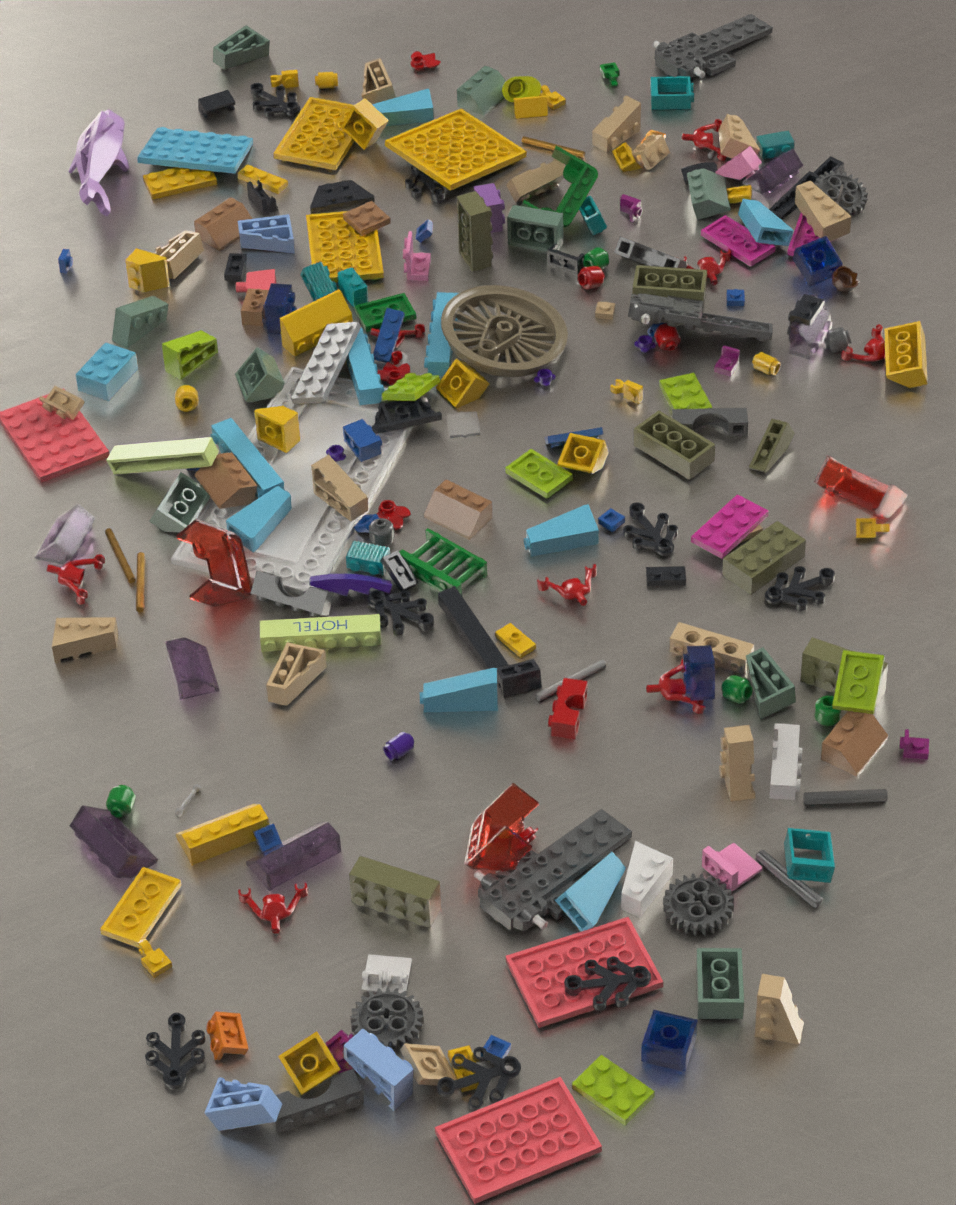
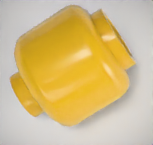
[174,385,199,412]

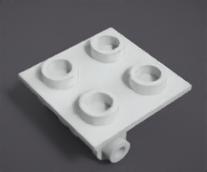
[361,954,412,994]

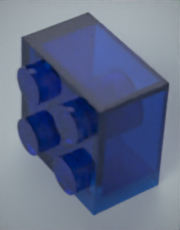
[793,236,843,287]
[264,283,297,335]
[683,645,715,701]
[641,1009,698,1072]

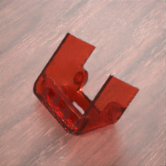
[814,455,907,521]
[176,519,252,607]
[464,783,539,871]

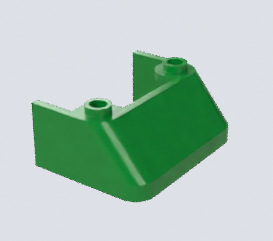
[522,145,598,227]

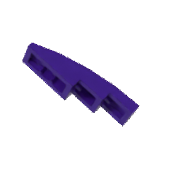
[309,574,392,596]

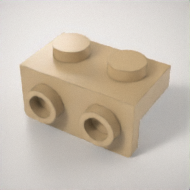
[632,134,670,170]
[39,386,85,420]

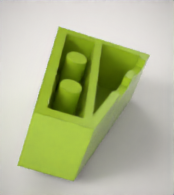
[162,330,218,380]

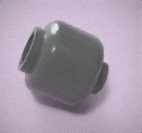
[824,327,852,353]
[369,518,394,547]

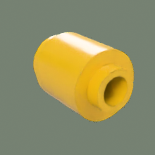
[315,72,338,89]
[752,352,781,376]

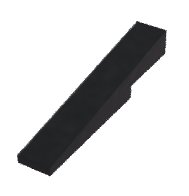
[769,156,844,220]
[438,586,509,684]

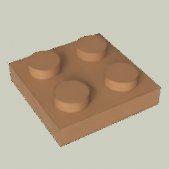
[343,201,391,236]

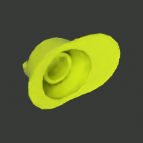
[502,76,541,102]

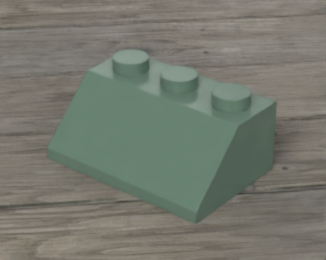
[457,66,506,116]
[687,168,730,220]
[235,347,285,403]
[149,472,210,533]

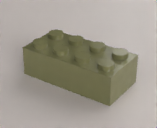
[457,191,493,272]
[632,265,707,309]
[633,410,715,480]
[722,521,806,595]
[800,637,888,707]
[349,856,441,928]

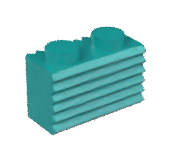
[756,130,795,160]
[579,196,607,235]
[300,261,337,301]
[337,268,369,307]
[346,540,390,575]

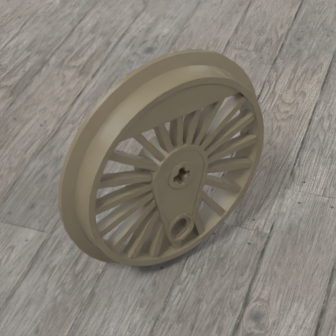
[441,285,568,377]

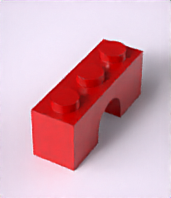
[548,678,588,739]

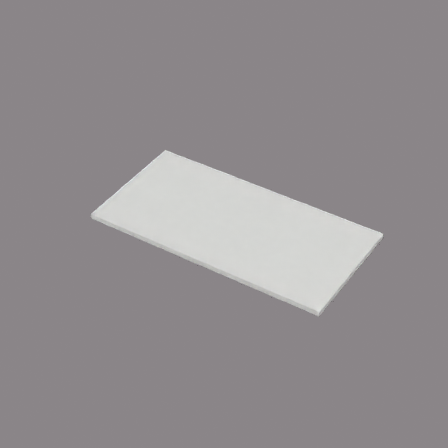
[171,367,428,595]

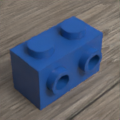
[343,419,382,462]

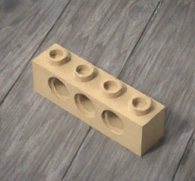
[669,622,754,674]

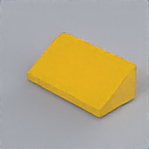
[514,95,548,119]
[612,142,641,172]

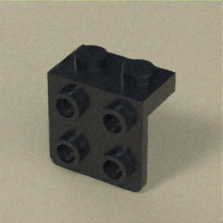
[787,294,824,342]

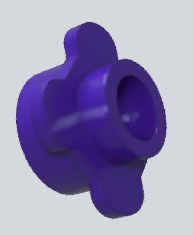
[634,335,656,352]
[534,369,556,386]
[326,445,346,462]

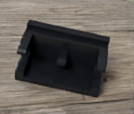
[198,90,236,119]
[247,180,278,215]
[547,244,585,274]
[497,659,542,698]

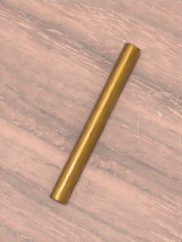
[521,136,585,158]
[105,528,136,583]
[136,552,145,612]

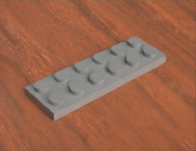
[291,322,361,404]

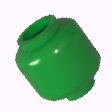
[583,247,609,270]
[721,675,753,704]
[814,695,842,726]
[106,785,136,817]

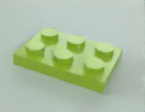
[382,373,440,401]
[659,373,712,409]
[505,449,573,499]
[832,650,885,714]
[572,1055,655,1126]

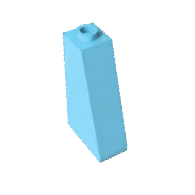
[372,89,434,126]
[738,199,794,246]
[226,486,292,553]
[523,504,599,557]
[420,668,498,713]
[555,852,626,932]

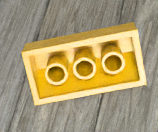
[280,289,353,357]
[884,321,928,388]
[175,804,269,865]

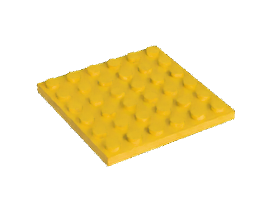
[385,109,527,191]

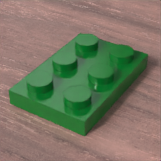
[354,293,417,332]

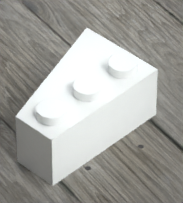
[770,723,802,800]
[621,841,673,918]

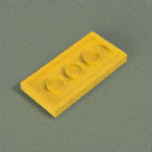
[143,167,217,200]
[100,867,182,948]

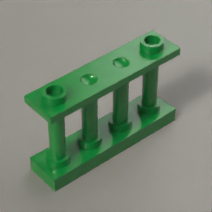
[399,528,488,595]

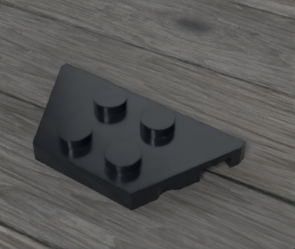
[310,180,375,214]
[372,398,442,434]

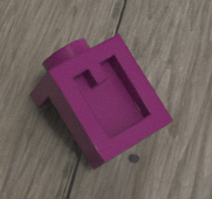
[620,194,642,222]
[714,346,740,377]
[899,729,929,760]

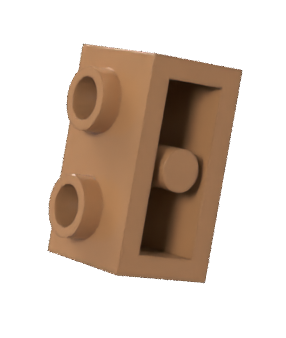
[241,288,272,326]

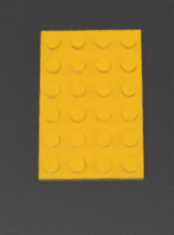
[273,97,354,170]
[306,211,384,283]

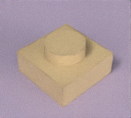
[595,302,615,320]

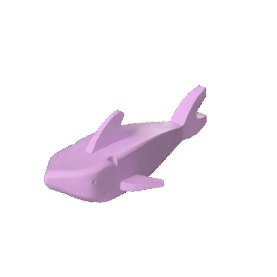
[68,109,129,216]

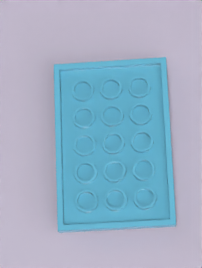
[137,127,253,174]

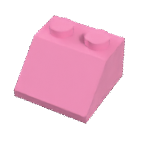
[715,146,762,180]

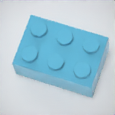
[76,342,138,401]

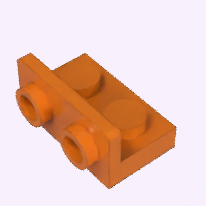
[206,1011,248,1061]

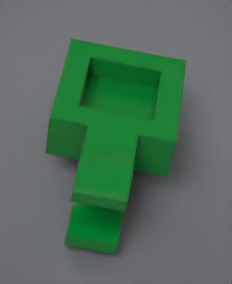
[600,62,620,87]

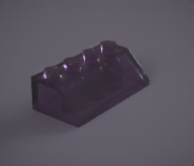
[69,805,158,878]
[246,822,341,891]

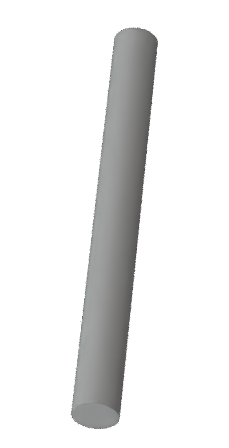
[535,660,606,701]

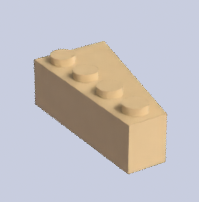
[795,181,852,245]

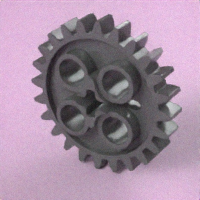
[814,170,868,216]
[663,873,734,935]
[350,987,424,1052]

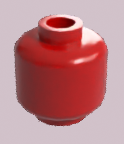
[577,266,605,290]
[654,323,681,351]

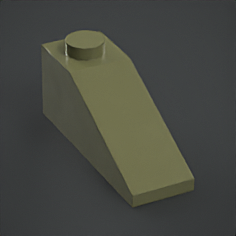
[749,418,795,473]

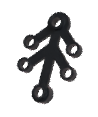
[250,83,301,117]
[405,165,447,203]
[623,502,678,556]
[765,566,835,611]
[368,590,434,635]
[564,956,651,1011]
[145,1012,206,1089]
[436,1047,521,1111]

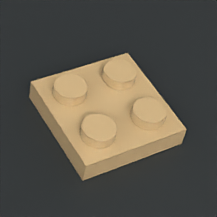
[400,1043,457,1086]

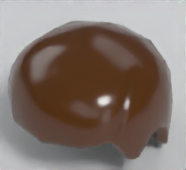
[832,266,860,293]

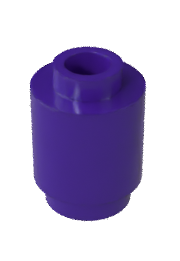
[383,732,415,761]

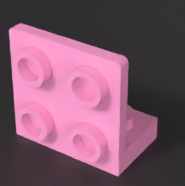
[403,231,431,281]
[702,843,762,892]

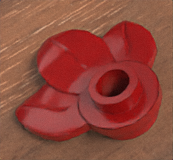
[410,51,441,70]
[378,362,410,385]
[376,500,411,530]
[505,826,538,855]

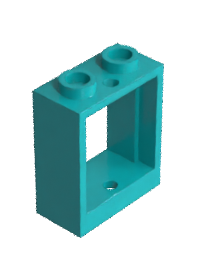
[650,76,694,110]
[784,828,835,883]

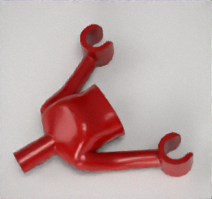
[681,119,727,161]
[677,249,731,286]
[370,324,425,365]
[841,324,885,362]
[46,554,105,605]
[537,564,597,606]
[646,657,706,714]
[238,883,308,934]

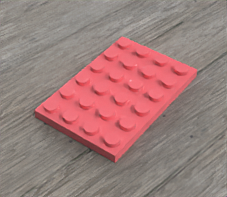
[0,388,110,483]
[505,917,664,1028]
[435,1077,602,1204]

